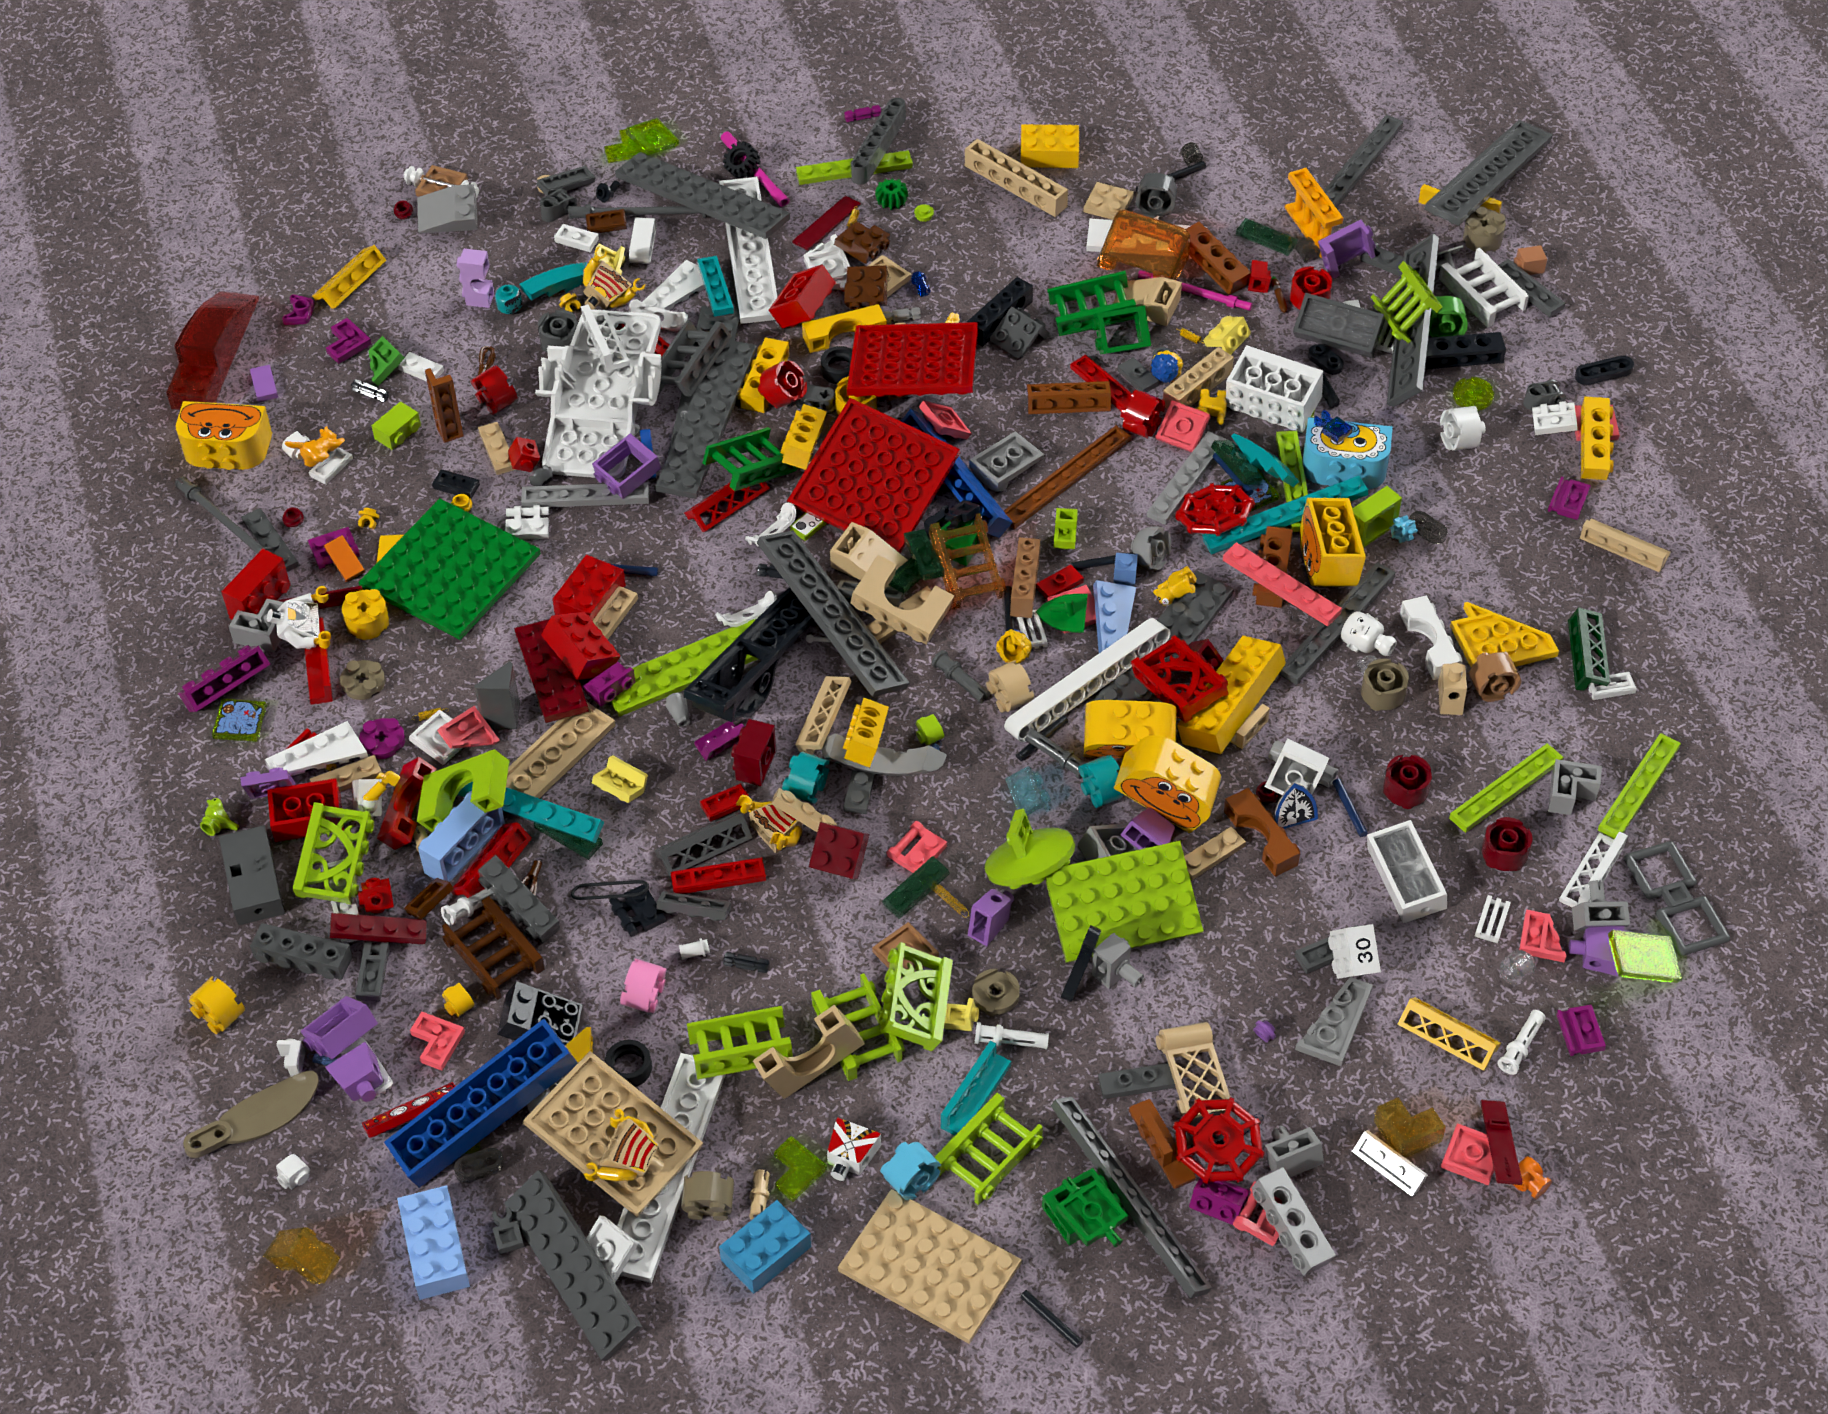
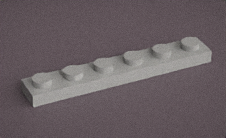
[1147,431,1226,525]
[521,482,649,508]

